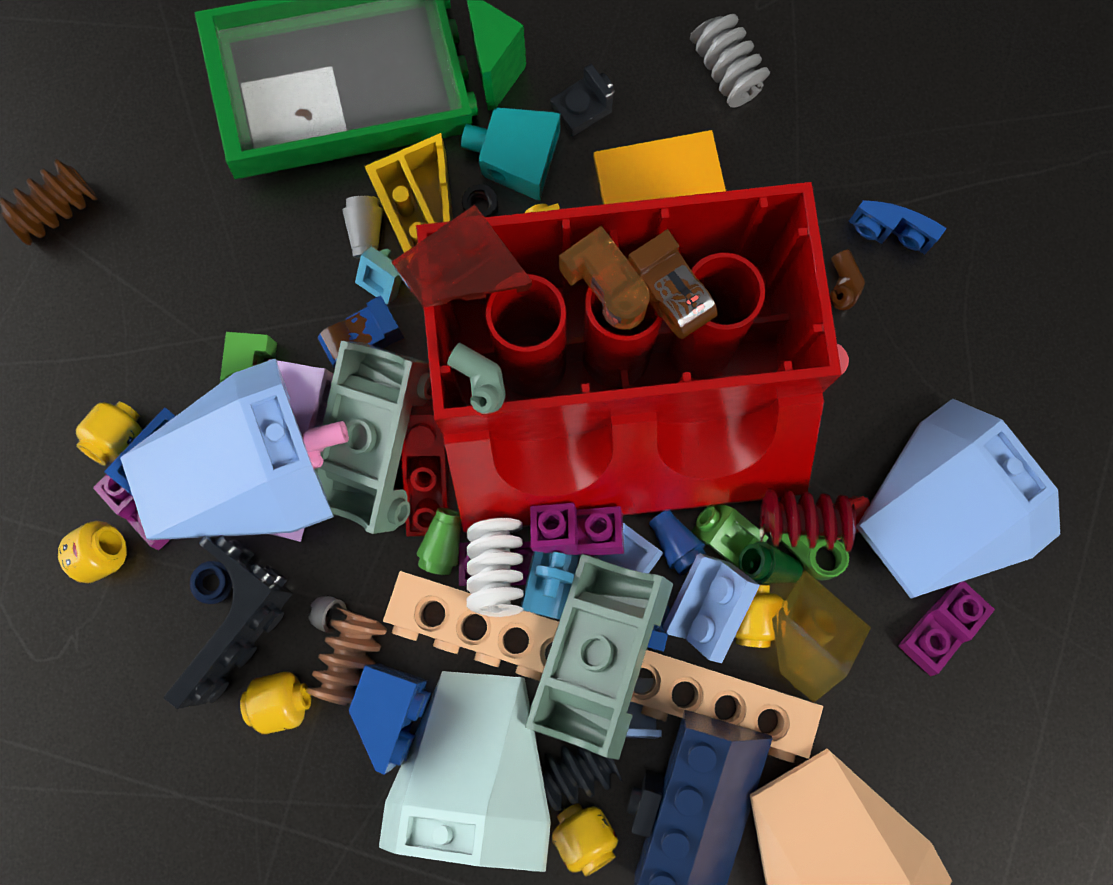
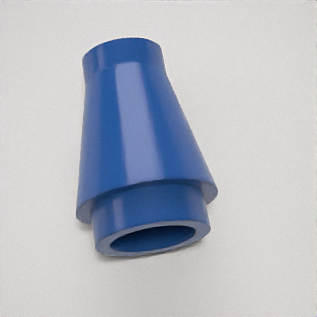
[649,510,707,576]

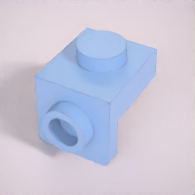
[594,523,663,574]

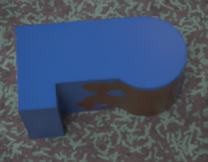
[318,295,404,368]

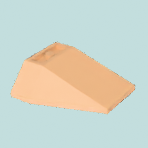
[750,749,952,885]

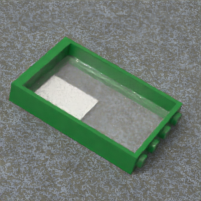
[194,0,478,179]

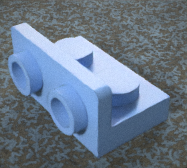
[663,553,760,663]

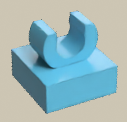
[355,246,408,305]

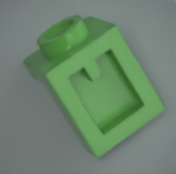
[691,504,769,569]

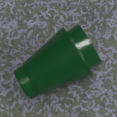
[738,541,803,584]

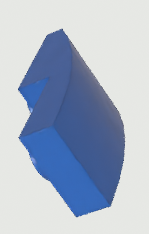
[848,200,947,255]

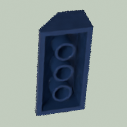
[634,710,773,885]

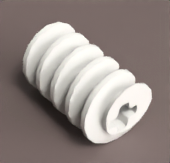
[467,518,523,617]

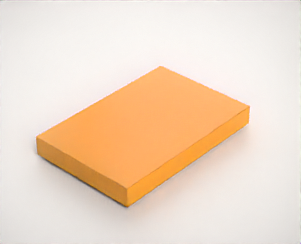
[593,130,726,204]

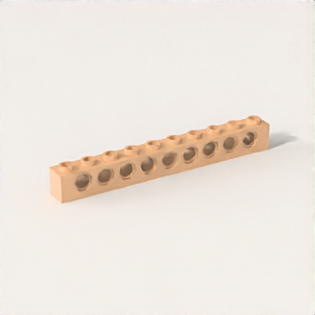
[383,571,823,763]

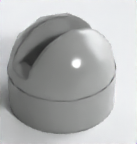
[308,596,347,633]

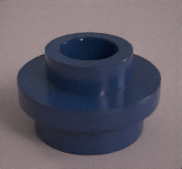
[190,561,233,604]

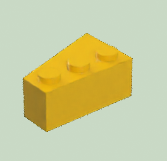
[365,133,453,291]

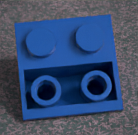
[349,663,431,775]

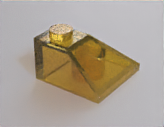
[772,570,871,703]

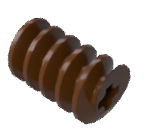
[0,159,97,246]

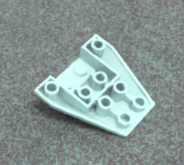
[379,671,551,872]

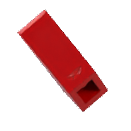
[401,400,449,536]

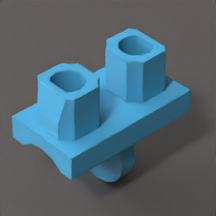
[520,551,579,620]

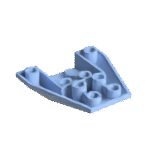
[120,358,334,540]
[856,399,1060,598]

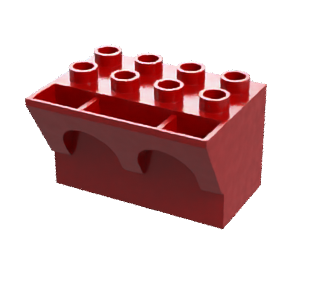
[416,182,842,533]

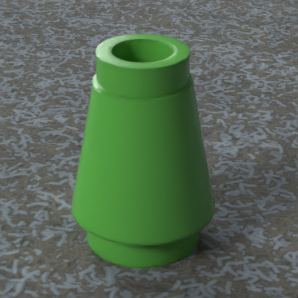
[416,508,461,575]

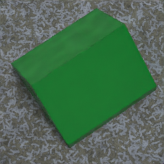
[467,0,526,111]

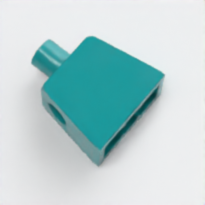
[461,108,560,200]

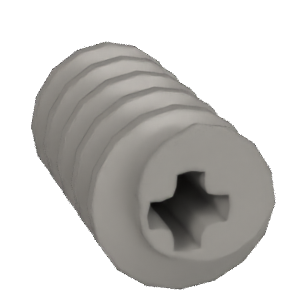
[690,14,770,107]

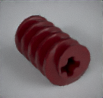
[760,489,856,552]

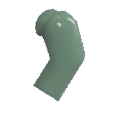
[447,343,506,414]

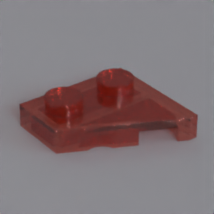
[392,205,532,308]

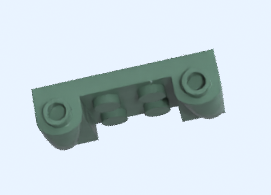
[314,340,432,534]
[525,554,673,760]

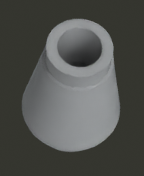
[342,196,383,258]

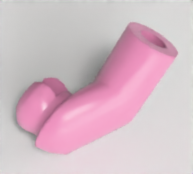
[302,421,349,469]

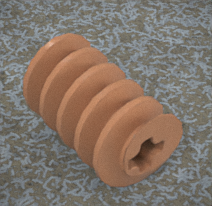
[306,607,387,706]

